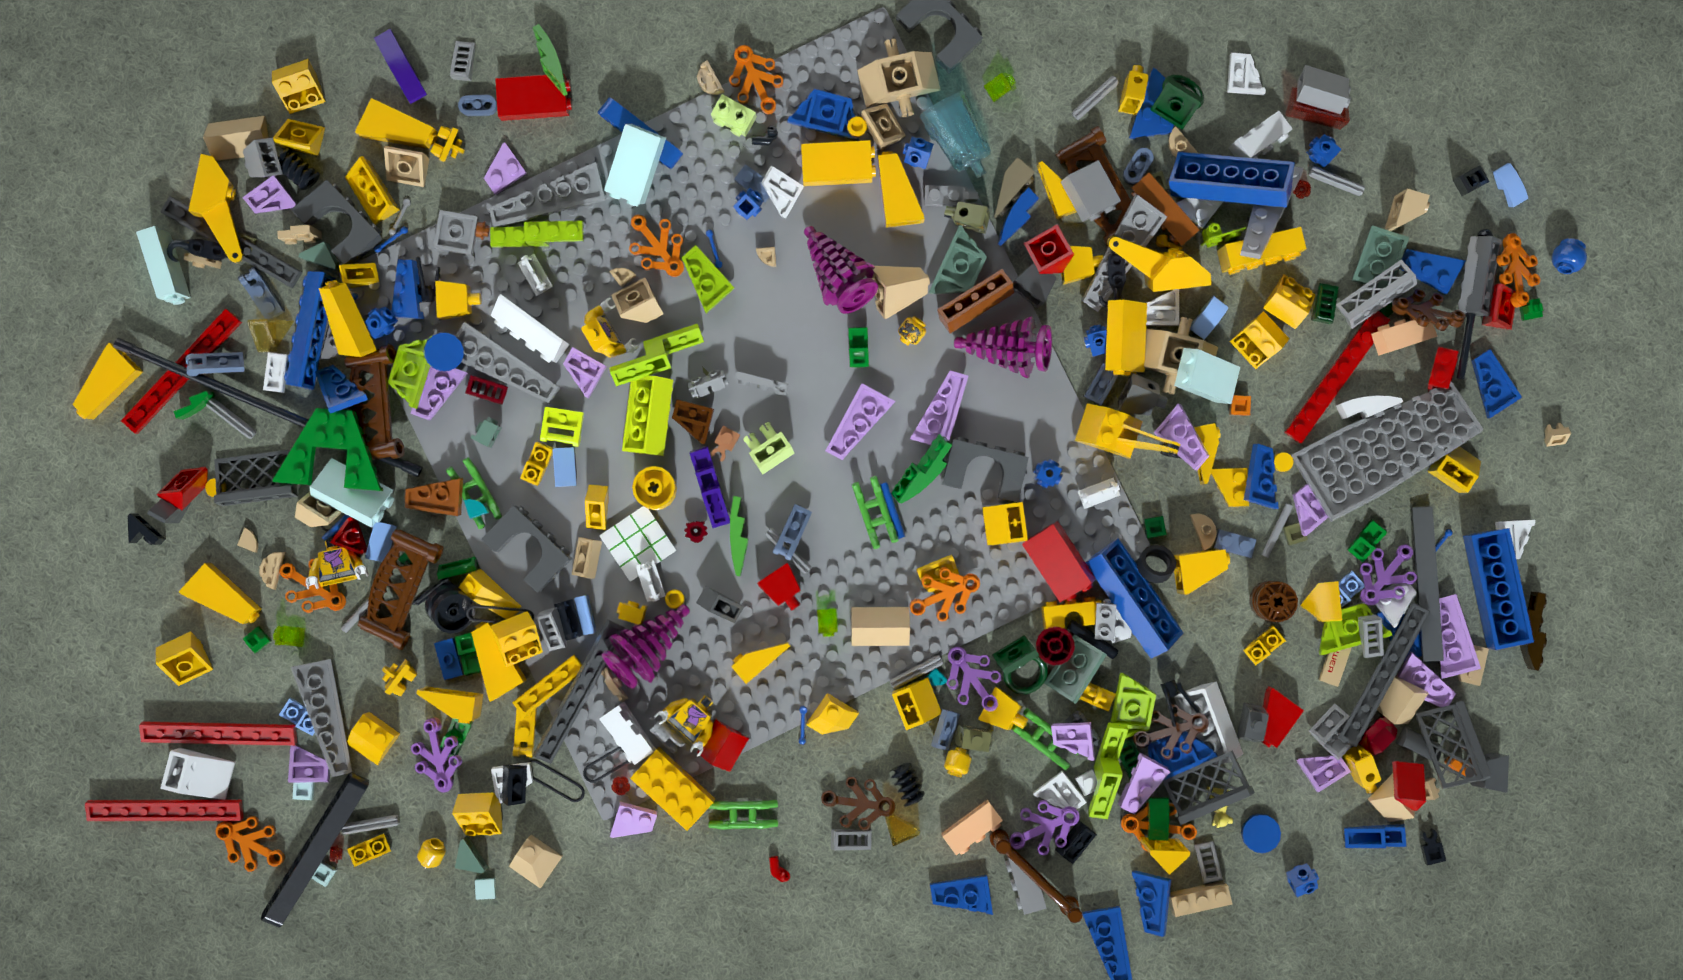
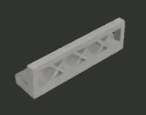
[1336,260,1417,329]

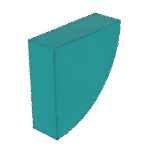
[464,499,490,519]
[923,668,948,686]

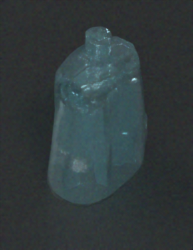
[919,91,991,178]

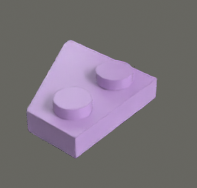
[484,143,527,195]
[242,176,297,214]
[563,347,607,399]
[1293,484,1328,536]
[1051,722,1095,761]
[288,746,330,783]
[1296,756,1351,792]
[610,801,658,838]

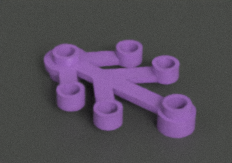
[1359,545,1417,606]
[947,647,1001,711]
[411,717,462,792]
[1010,800,1079,855]

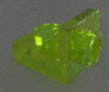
[984,73,1017,102]
[817,608,838,637]
[273,625,306,647]

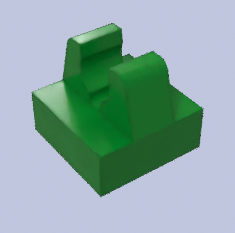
[1519,298,1544,321]
[243,626,271,654]

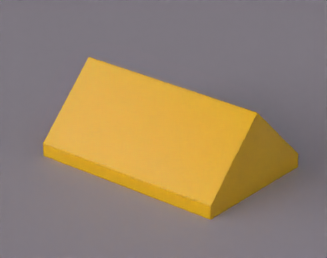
[345,156,400,225]
[1139,837,1190,875]

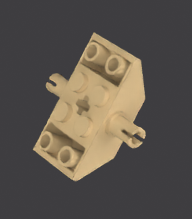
[857,39,941,117]
[1144,317,1218,395]

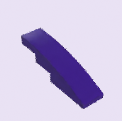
[374,29,427,104]
[689,446,730,528]

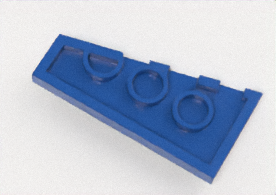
[1082,906,1132,980]

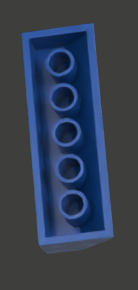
[1169,152,1295,207]
[284,271,336,390]
[1463,528,1534,650]
[1085,538,1184,658]

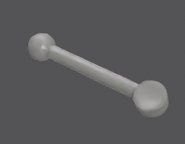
[389,199,411,235]

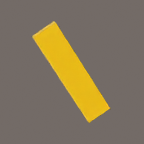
[512,654,582,718]

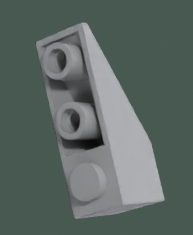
[1005,856,1047,915]

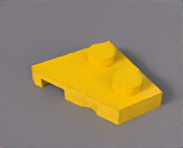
[1211,468,1249,507]

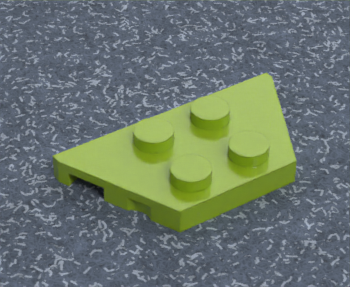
[388,336,432,409]
[1319,603,1393,655]
[1110,673,1156,738]

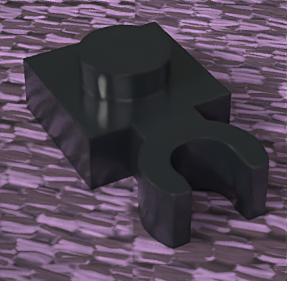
[1420,829,1446,865]

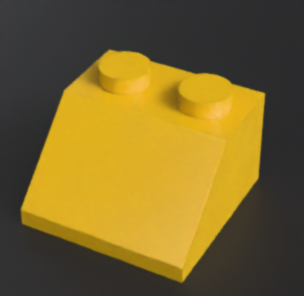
[156,631,213,686]
[347,712,400,766]

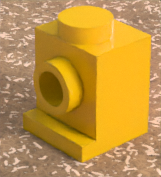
[616,601,648,625]

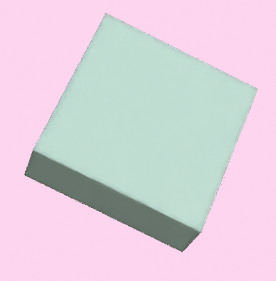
[292,782,314,800]
[312,860,337,887]
[475,878,496,900]

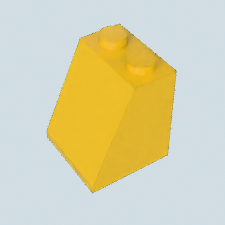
[1174,549,1230,595]

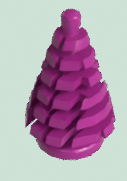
[804,226,878,314]
[954,316,1052,378]
[602,604,690,689]

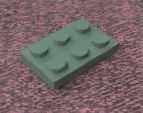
[1352,225,1409,288]
[1044,635,1107,704]

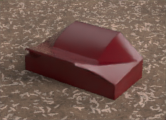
[1358,715,1398,756]

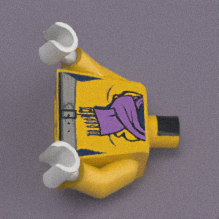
[581,298,639,358]
[306,539,369,589]
[654,695,713,756]

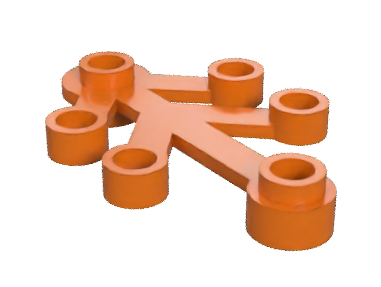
[729,45,783,114]
[629,215,684,277]
[1496,233,1540,308]
[279,559,346,613]
[909,567,980,622]
[1121,801,1197,851]
[216,816,285,872]

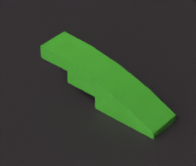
[532,24,567,96]
[730,496,749,576]

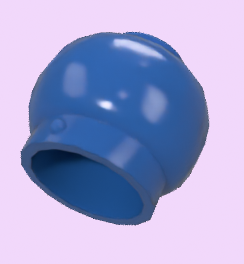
[1551,239,1587,274]

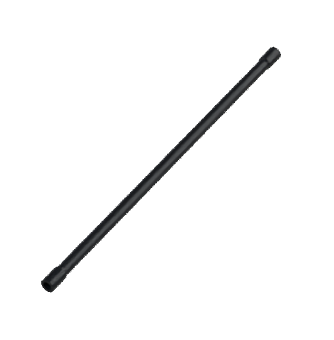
[113,338,423,477]

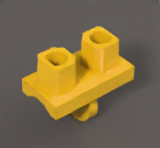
[430,126,465,162]
[382,659,417,696]
[1080,683,1116,712]

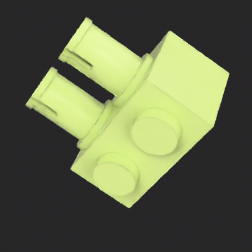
[711,94,757,137]
[743,422,795,475]

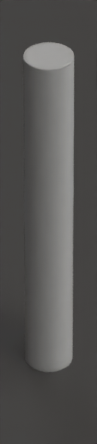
[1261,503,1293,558]
[341,597,369,633]

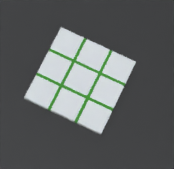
[599,506,677,582]

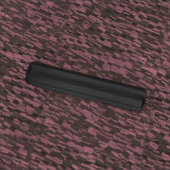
[1067,620,1119,659]

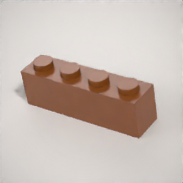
[1131,173,1200,246]
[937,269,1014,334]

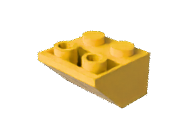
[272,59,326,114]
[1263,274,1316,329]
[1229,311,1290,369]
[1427,446,1481,493]
[982,502,1028,546]
[491,611,543,667]
[892,678,942,730]
[452,792,503,836]

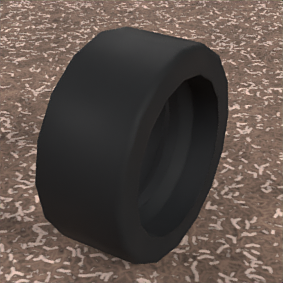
[1137,545,1176,583]

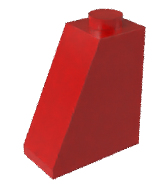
[1261,686,1304,748]

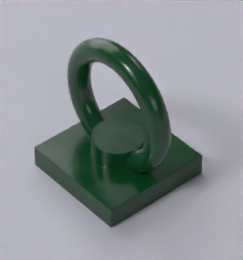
[1150,75,1204,130]
[992,635,1048,694]

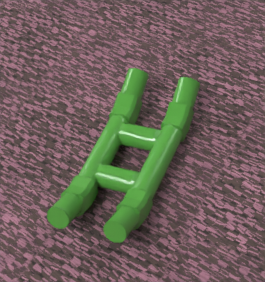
[446,457,502,529]
[852,476,899,549]
[1012,708,1079,771]
[708,800,778,829]

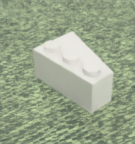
[1229,111,1292,159]
[600,702,656,765]

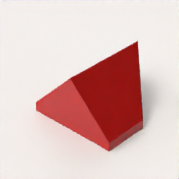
[330,517,367,554]

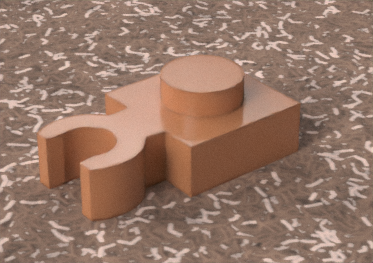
[711,426,740,462]

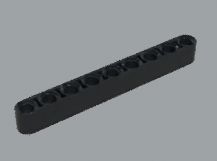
[261,772,369,928]

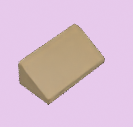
[571,537,602,579]

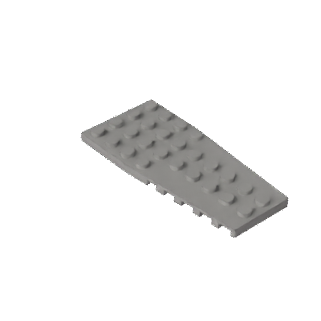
[1291,382,1483,522]

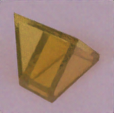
[247,319,294,352]
[885,814,920,847]

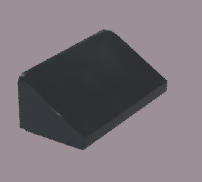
[502,765,527,806]
[1055,820,1097,864]

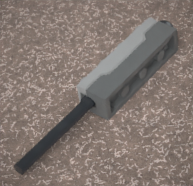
[1456,229,1502,379]

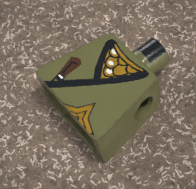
[944,202,990,234]
[955,725,994,752]

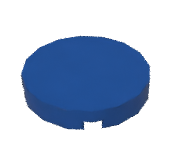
[424,333,464,371]
[1241,814,1281,853]

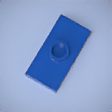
[434,638,464,680]

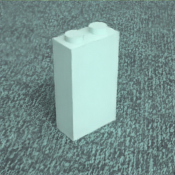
[604,124,666,206]
[136,226,191,305]
[1174,348,1240,404]
[310,458,394,527]

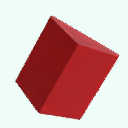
[1024,224,1074,274]
[1482,284,1516,330]
[157,467,208,510]
[697,719,749,772]
[1392,761,1426,811]

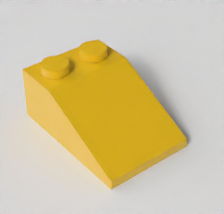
[416,686,483,723]

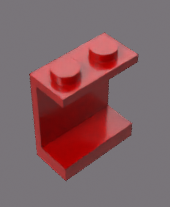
[1428,347,1459,392]

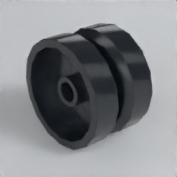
[425,584,475,634]

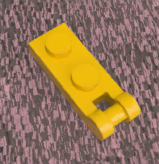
[513,708,537,758]

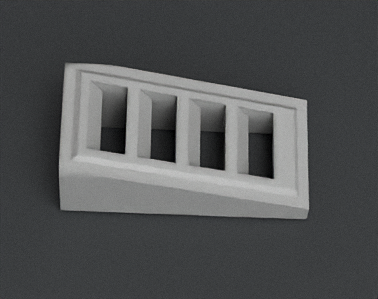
[450,41,475,81]
[535,607,567,651]
[1358,615,1384,658]
[831,829,872,851]
[1194,841,1223,884]

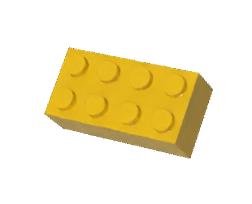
[1217,227,1306,275]
[630,747,715,831]

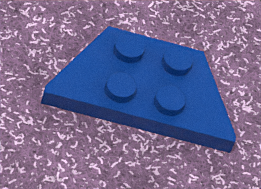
[1129,68,1174,139]
[787,89,859,141]
[1148,731,1218,781]

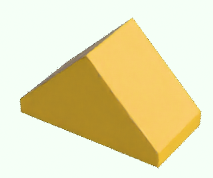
[339,263,380,289]

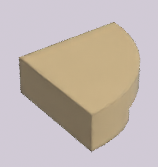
[756,247,776,267]
[609,268,637,287]
[237,527,258,552]

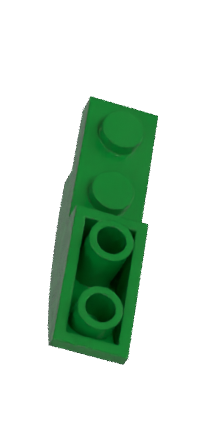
[891,434,952,504]

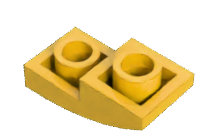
[520,441,553,486]
[1243,625,1286,666]
[347,833,391,867]

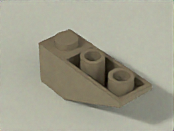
[994,157,1035,219]

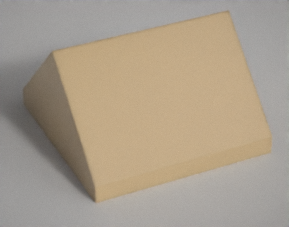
[861,103,906,151]
[384,146,430,187]
[1377,676,1429,724]
[1368,773,1415,822]

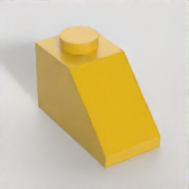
[585,484,609,530]

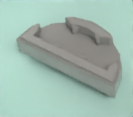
[321,325,339,359]

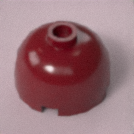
[1036,626,1075,666]

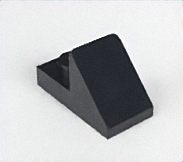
[1453,165,1490,196]
[127,513,166,545]

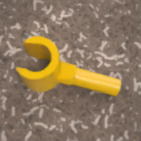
[1156,235,1182,250]

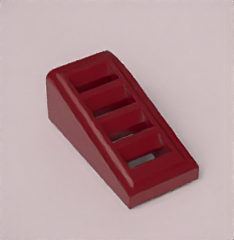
[465,375,508,405]

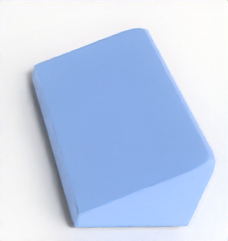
[553,447,577,487]
[365,522,397,562]
[574,595,597,635]

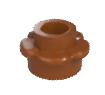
[476,221,490,240]

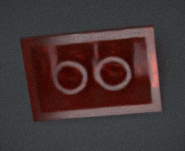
[1285,87,1350,130]

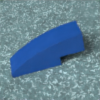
[998,187,1039,247]
[1344,824,1406,848]

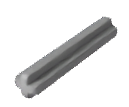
[1072,76,1119,120]
[1309,166,1365,196]
[206,398,257,439]
[766,528,811,574]
[890,655,943,689]
[342,815,400,835]

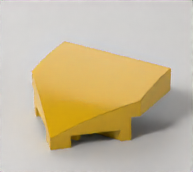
[916,554,959,594]
[1300,581,1342,622]

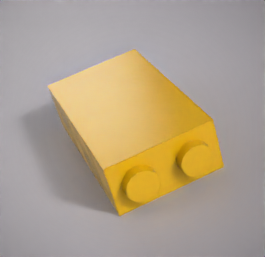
[801,140,876,186]
[1105,300,1147,376]

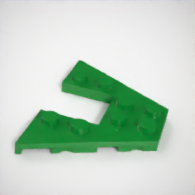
[272,408,383,491]

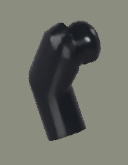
[752,126,778,146]

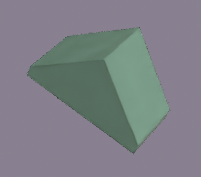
[298,242,340,272]
[455,836,489,873]

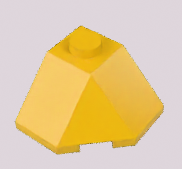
[806,693,859,734]

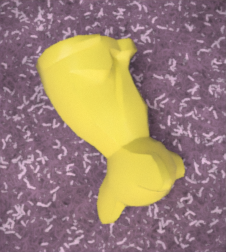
[1207,786,1233,828]

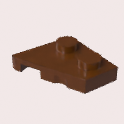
[672,400,714,445]

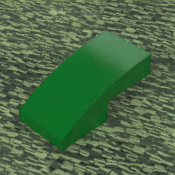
[848,327,869,367]
[173,391,215,420]
[1347,519,1388,563]
[455,633,481,676]
[440,719,473,759]
[1148,797,1169,841]

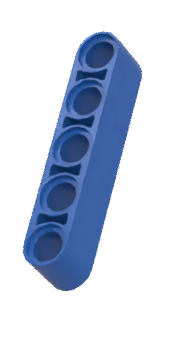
[597,97,683,170]

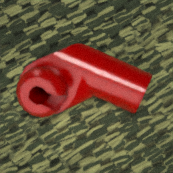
[769,856,790,882]

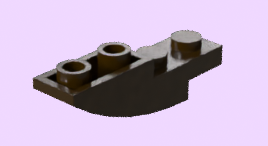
[1520,591,1547,671]

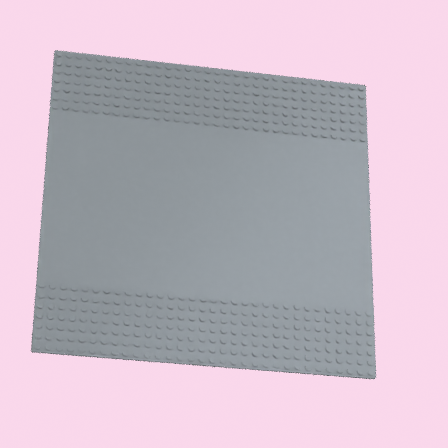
[339,7,1150,820]

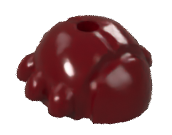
[684,521,708,543]

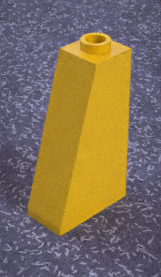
[355,98,438,149]
[878,151,925,228]
[319,280,377,357]
[72,343,143,420]
[179,563,262,624]
[471,622,527,702]

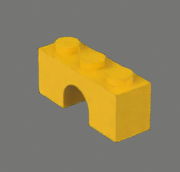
[1041,597,1101,629]

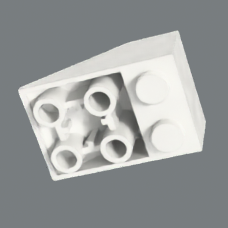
[160,748,235,800]

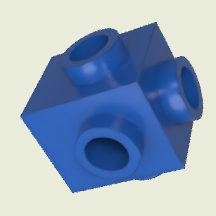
[1306,134,1342,168]
[903,137,934,169]
[733,188,764,220]
[364,307,398,339]
[1084,325,1107,356]
[1033,459,1063,488]
[1286,863,1319,897]

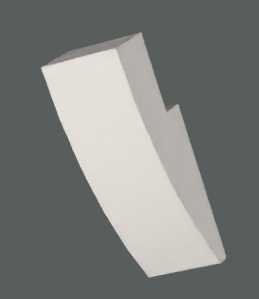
[1336,396,1403,419]

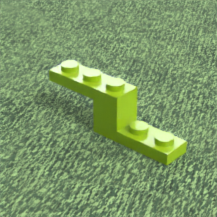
[490,221,584,248]
[609,323,704,386]
[1088,722,1129,819]

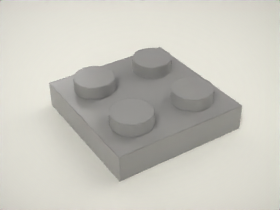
[433,210,479,255]

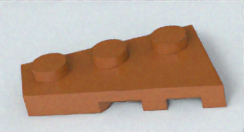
[405,478,463,516]

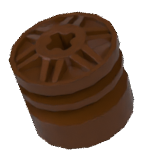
[1250,581,1298,622]

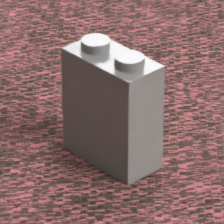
[1296,65,1351,115]
[1061,160,1121,222]

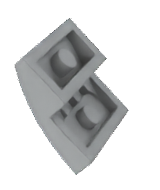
[1309,704,1353,760]

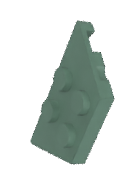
[929,225,987,294]

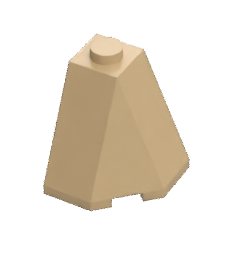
[872,266,930,319]

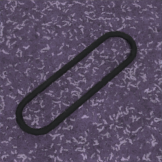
[466,605,534,623]
[583,747,630,783]
[528,760,585,802]

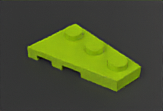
[682,245,735,314]

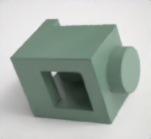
[470,417,502,448]

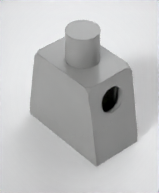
[243,138,282,177]

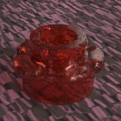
[1293,180,1311,199]
[611,776,630,795]
[330,845,342,864]

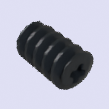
[278,148,320,190]
[890,763,925,807]

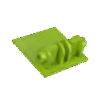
[1200,223,1246,248]

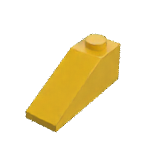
[1037,161,1077,220]
[1194,423,1221,485]
[459,569,522,619]
[731,642,791,684]

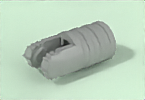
[649,718,685,754]

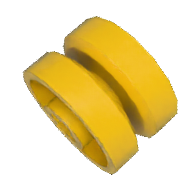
[632,466,677,510]

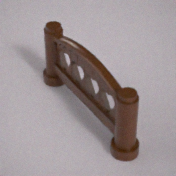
[1055,126,1132,246]
[344,344,405,460]
[358,529,444,650]
[989,829,1082,923]

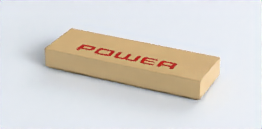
[1319,647,1352,687]

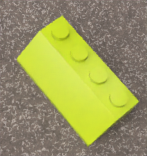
[622,376,673,456]

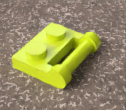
[540,407,584,447]

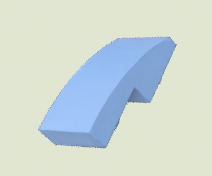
[1493,163,1528,207]
[1190,295,1229,339]
[1339,571,1364,608]
[279,697,315,736]

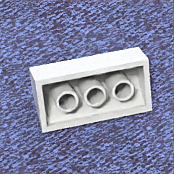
[491,294,570,363]
[1174,681,1243,766]

